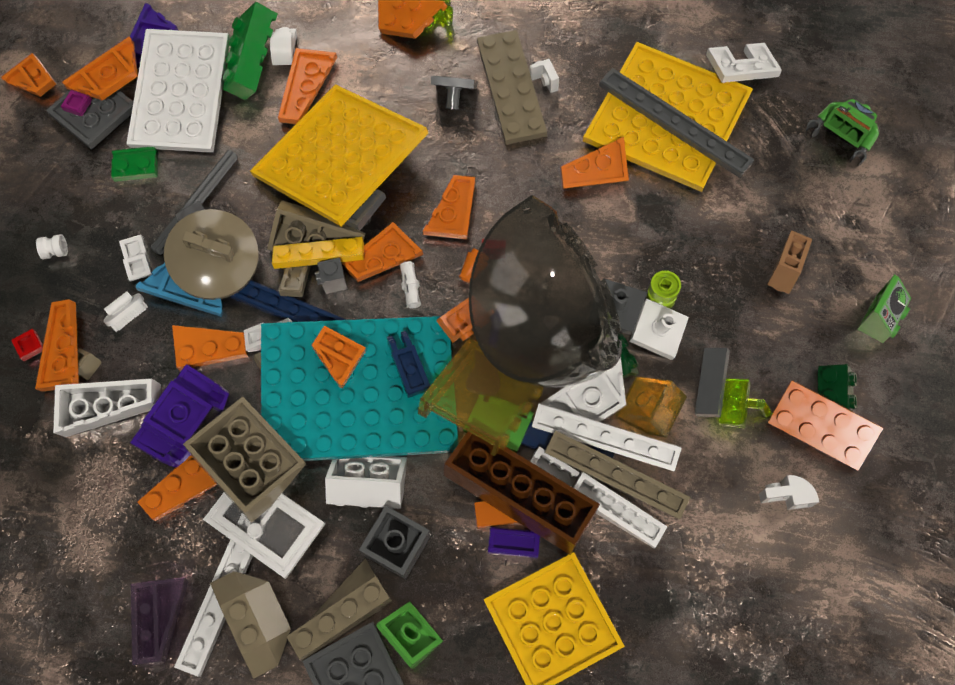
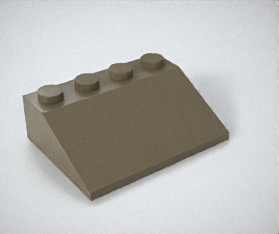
[183,396,306,523]

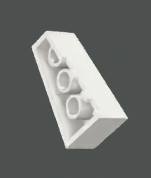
[53,379,161,437]

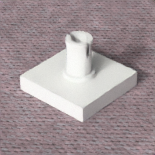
[629,299,689,360]

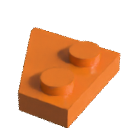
[312,326,366,389]

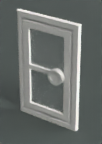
[203,492,325,579]

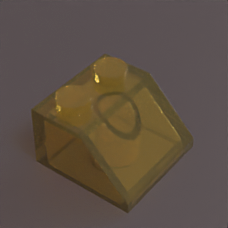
[616,377,687,438]

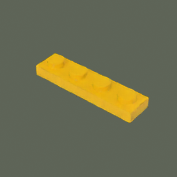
[272,237,364,269]

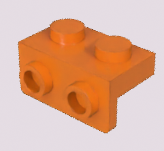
[436,295,494,343]

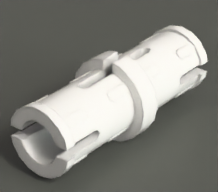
[400,261,421,309]

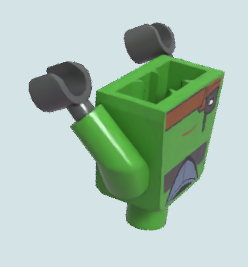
[806,99,879,166]

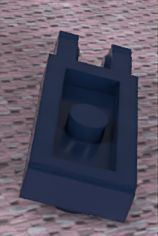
[387,331,431,398]

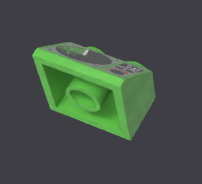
[857,275,911,343]

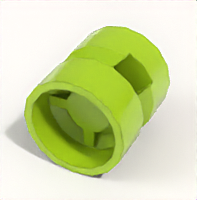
[646,271,681,309]

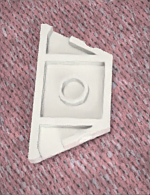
[541,352,627,422]

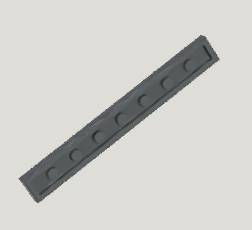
[599,68,754,178]

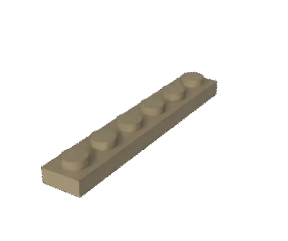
[544,430,690,520]

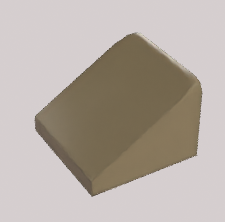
[78,348,102,380]

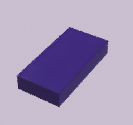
[488,527,540,559]

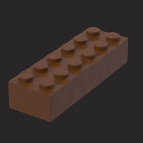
[443,426,600,555]

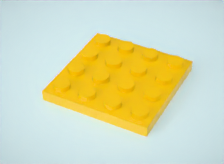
[483,552,625,685]

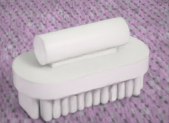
[104,291,148,332]

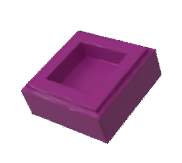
[61,90,92,117]

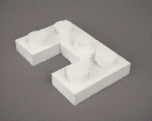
[706,43,782,83]

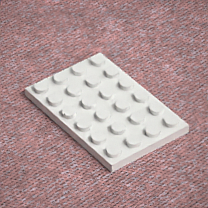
[127,29,230,153]

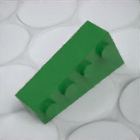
[223,2,278,100]

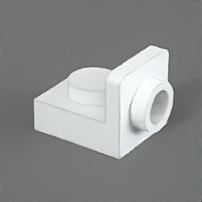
[530,59,559,93]

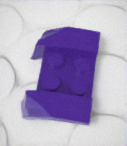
[130,364,229,467]

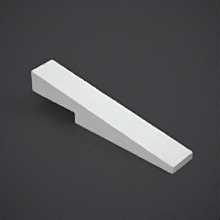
[529,447,667,548]

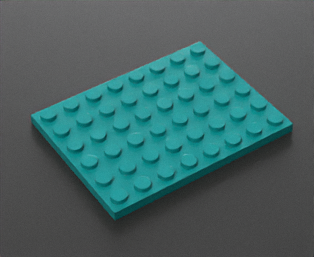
[261,316,458,461]

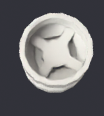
[36,234,68,260]

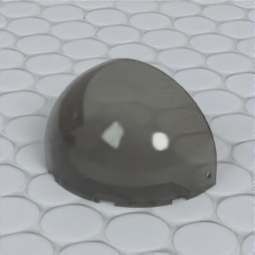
[469,195,622,387]

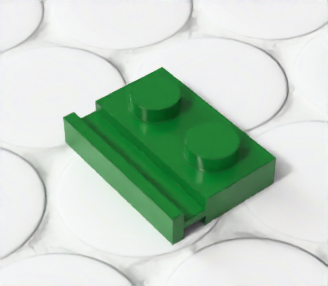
[111,147,158,182]

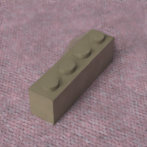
[286,558,393,661]

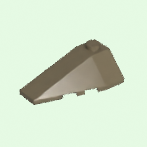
[267,201,365,251]

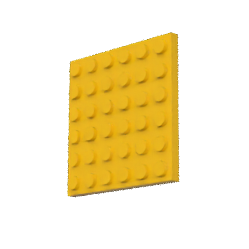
[583,42,753,192]
[250,84,428,227]

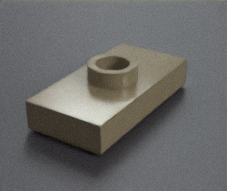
[279,265,311,297]

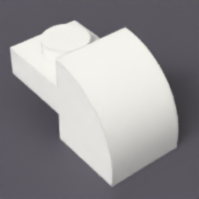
[270,27,297,65]
[759,475,819,510]

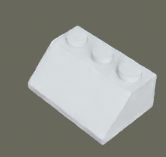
[325,456,407,509]

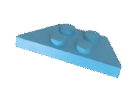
[136,262,223,317]

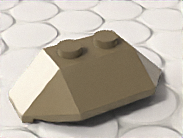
[210,571,291,679]

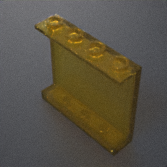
[418,338,544,456]

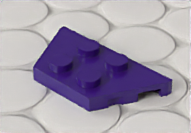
[130,3,178,69]

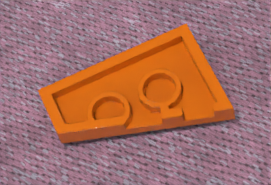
[423,175,475,239]
[342,222,423,282]

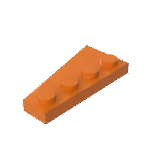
[278,48,337,124]

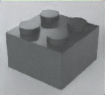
[359,505,431,580]

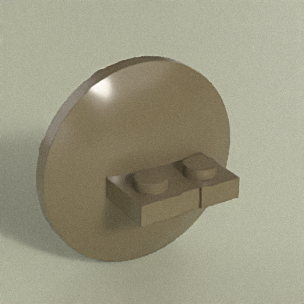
[164,209,259,300]

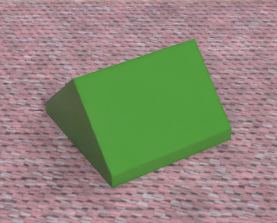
[376,602,443,669]

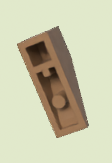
[767,230,812,294]

